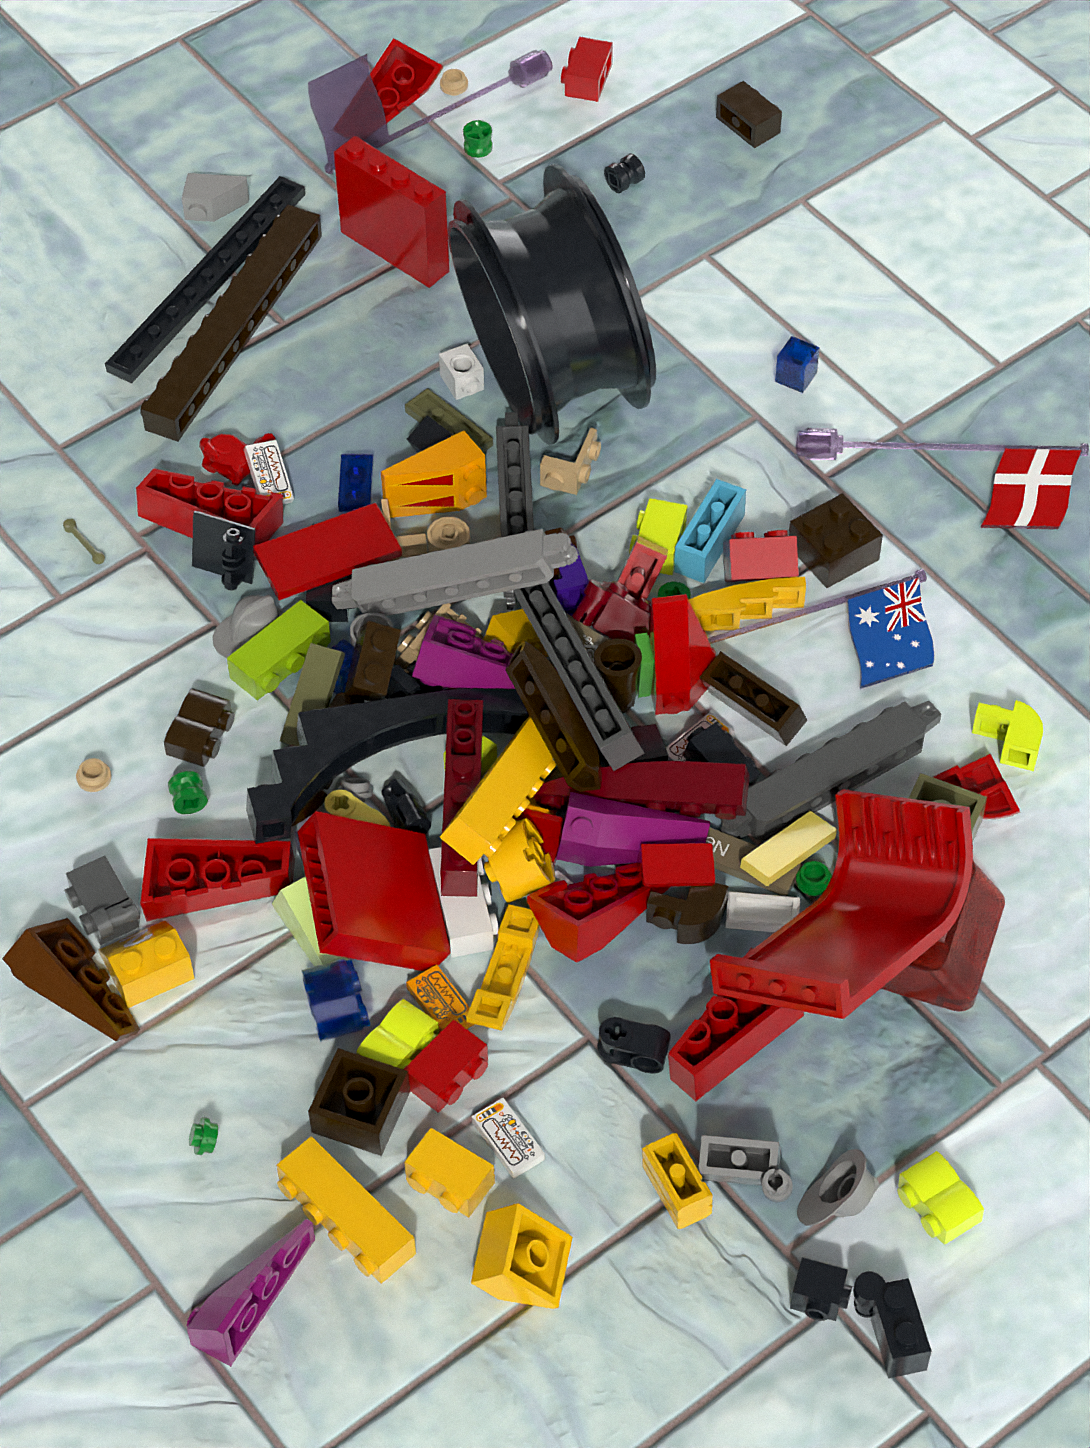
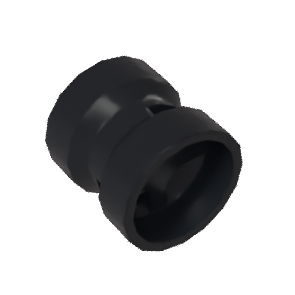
[604,153,645,194]

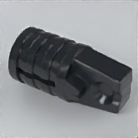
[381,778,431,834]

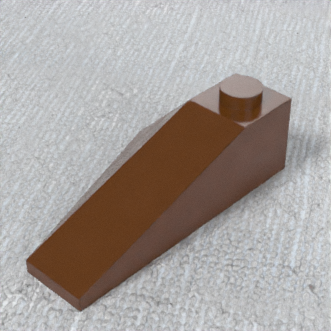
[2,918,140,1041]

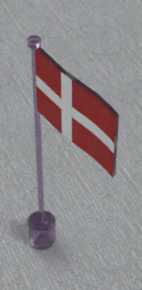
[796,428,1089,529]

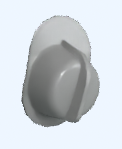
[213,595,284,658]
[797,1149,879,1226]

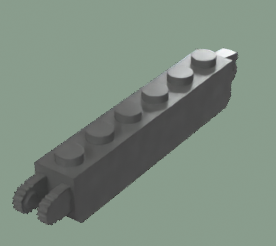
[496,412,534,610]
[720,701,941,841]

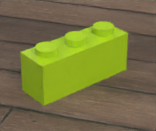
[227,600,331,701]

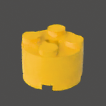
[484,818,556,903]

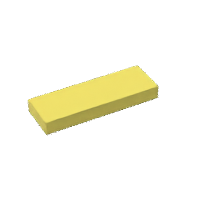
[740,811,837,886]

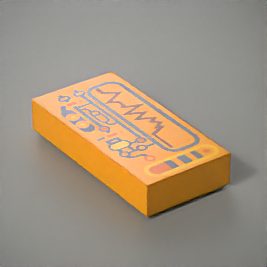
[406,965,475,1032]

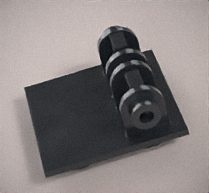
[192,511,255,591]

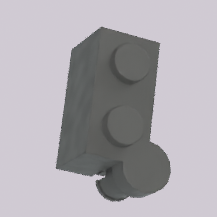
[64,856,140,945]

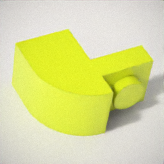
[972,700,1043,771]

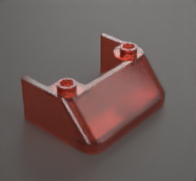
[881,861,1005,1012]

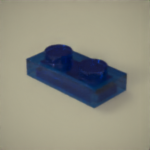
[338,454,374,512]

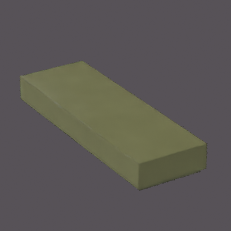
[405,388,493,453]
[279,643,345,746]

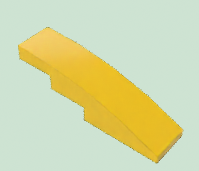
[689,577,806,631]

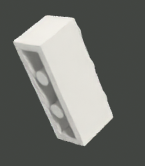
[429,847,499,958]

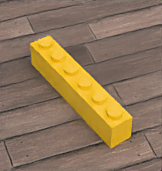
[440,716,557,865]

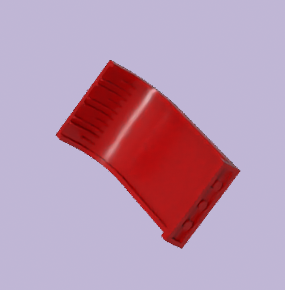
[710,789,973,1019]

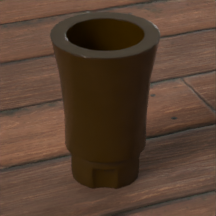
[594,638,642,714]

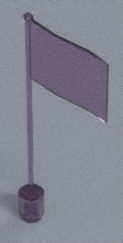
[308,50,553,174]

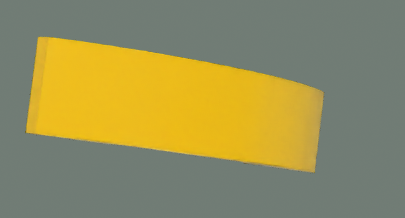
[466,904,540,1031]

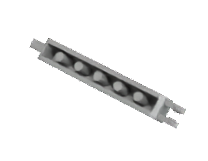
[332,529,579,616]

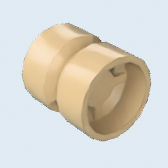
[427,517,470,553]

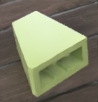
[272,877,350,972]

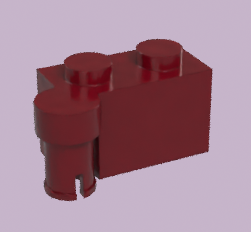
[572,579,651,643]

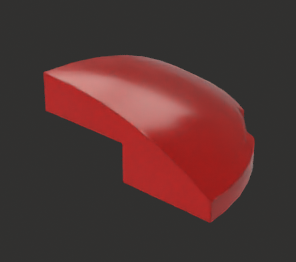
[933,753,1021,819]

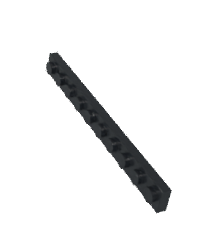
[105,176,305,384]

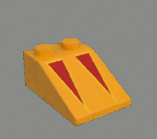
[381,431,487,518]

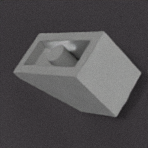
[182,173,249,222]

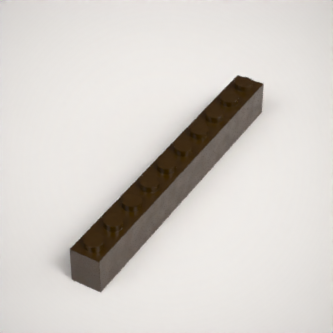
[140,205,322,442]

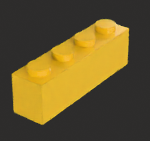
[276,1136,416,1284]

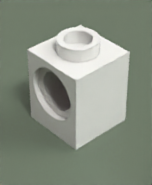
[439,344,484,400]

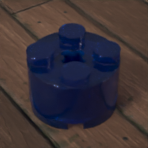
[301,958,370,1042]

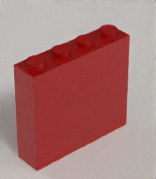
[334,136,450,288]
[297,811,451,971]

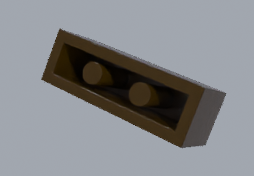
[699,651,807,747]

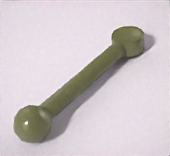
[63,519,105,564]

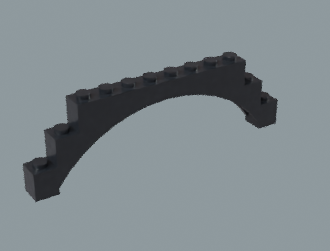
[246,677,669,844]

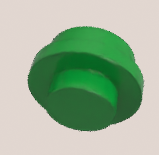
[796,861,832,896]
[189,1117,218,1156]

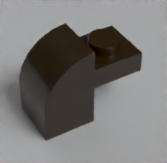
[646,883,729,944]

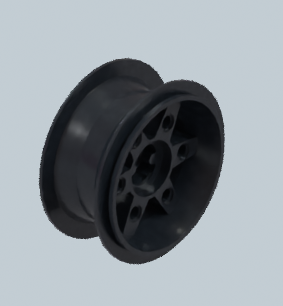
[448,163,656,445]

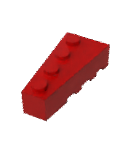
[136,469,283,557]
[140,838,295,921]
[668,947,804,1102]

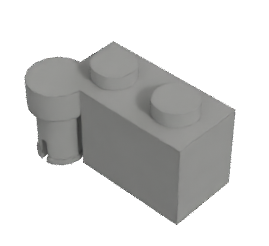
[698,1135,793,1203]

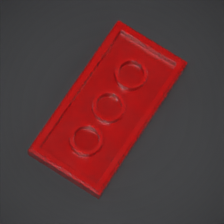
[253,502,402,600]

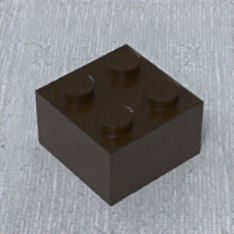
[789,493,883,588]
[308,1048,410,1156]

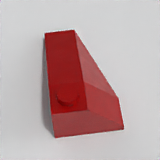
[333,38,443,141]
[650,594,717,715]
[527,863,671,963]

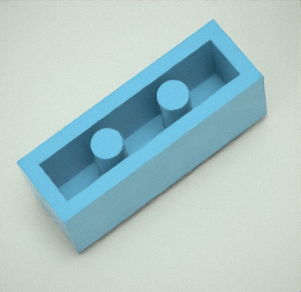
[674,479,746,583]

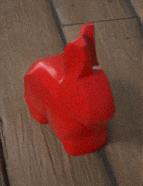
[199,433,276,486]

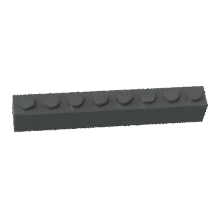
[513,581,644,771]

